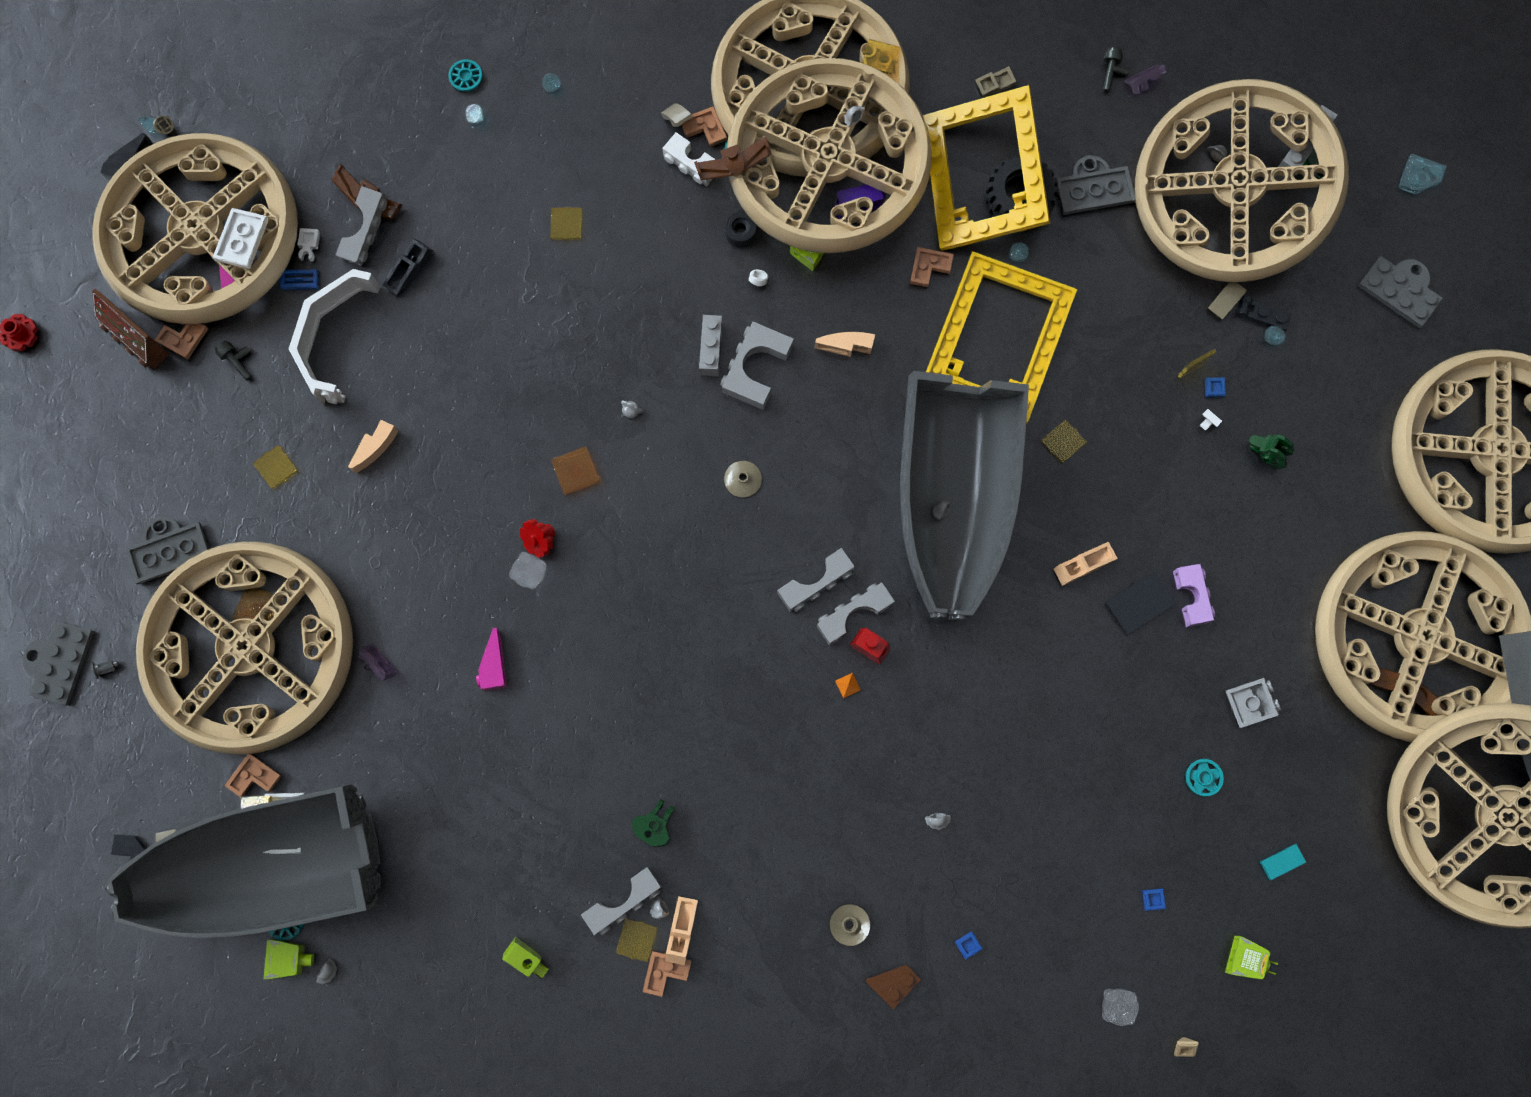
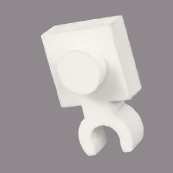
[298,228,320,261]

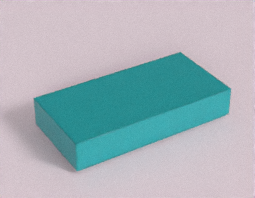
[1260,844,1306,880]

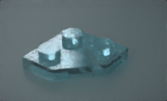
[1398,154,1446,194]

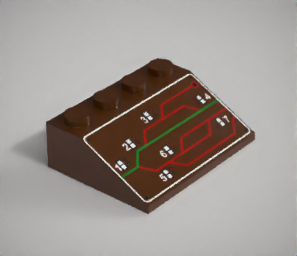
[93,288,170,370]

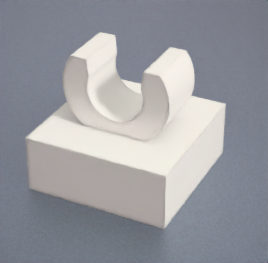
[1200,409,1222,431]

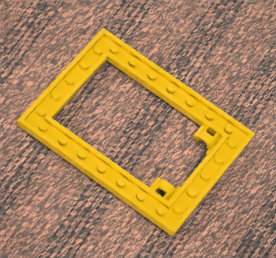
[923,85,1050,251]
[926,251,1077,424]

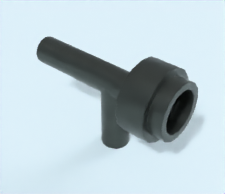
[1103,47,1129,92]
[215,341,252,381]

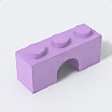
[1173,564,1215,627]

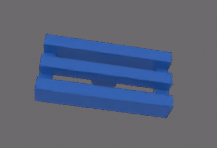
[280,269,319,290]

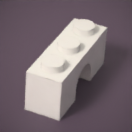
[662,132,715,186]

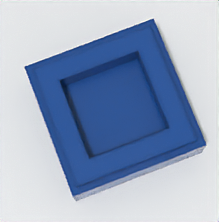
[1205,377,1226,397]
[1142,888,1166,911]
[955,931,983,960]

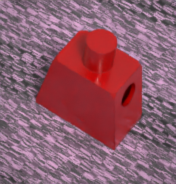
[850,628,891,665]

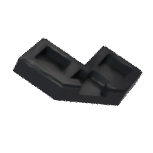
[111,834,145,860]

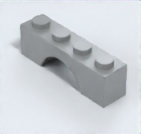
[336,186,387,266]
[777,548,854,612]
[817,582,895,646]
[581,867,662,935]

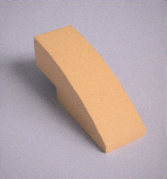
[815,332,875,357]
[348,420,398,473]
[1054,542,1118,586]
[665,896,698,965]

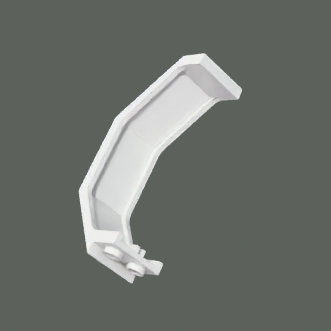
[289,269,380,406]

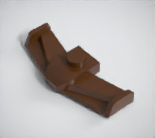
[694,136,772,181]
[331,164,403,220]
[1367,667,1447,716]

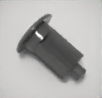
[91,659,118,679]

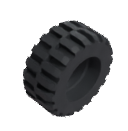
[985,156,1059,231]

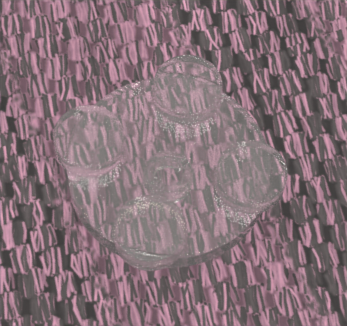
[509,552,547,589]
[1102,989,1139,1026]

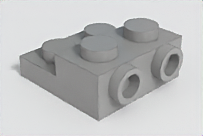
[1226,678,1281,728]

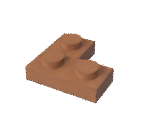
[681,107,727,147]
[910,247,954,287]
[154,324,208,360]
[225,754,282,797]
[643,951,692,997]

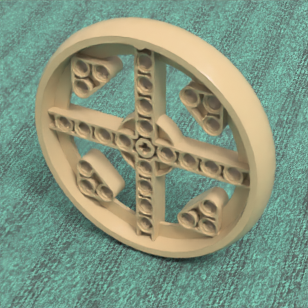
[711,0,910,177]
[727,58,932,253]
[1135,79,1349,282]
[92,133,298,324]
[1392,349,1531,554]
[1315,531,1531,742]
[136,542,353,754]
[1387,703,1531,929]

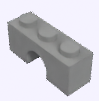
[699,315,722,377]

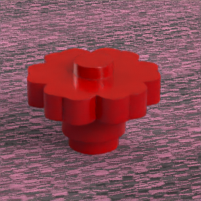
[0,314,39,352]
[520,519,555,558]

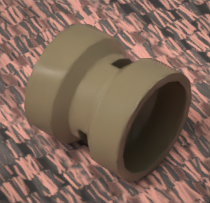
[153,116,174,134]

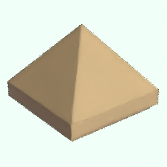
[1174,1037,1199,1057]

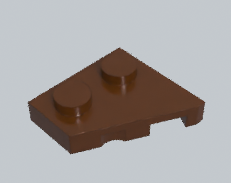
[865,965,921,1009]

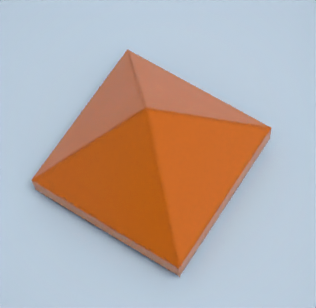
[835,673,861,699]

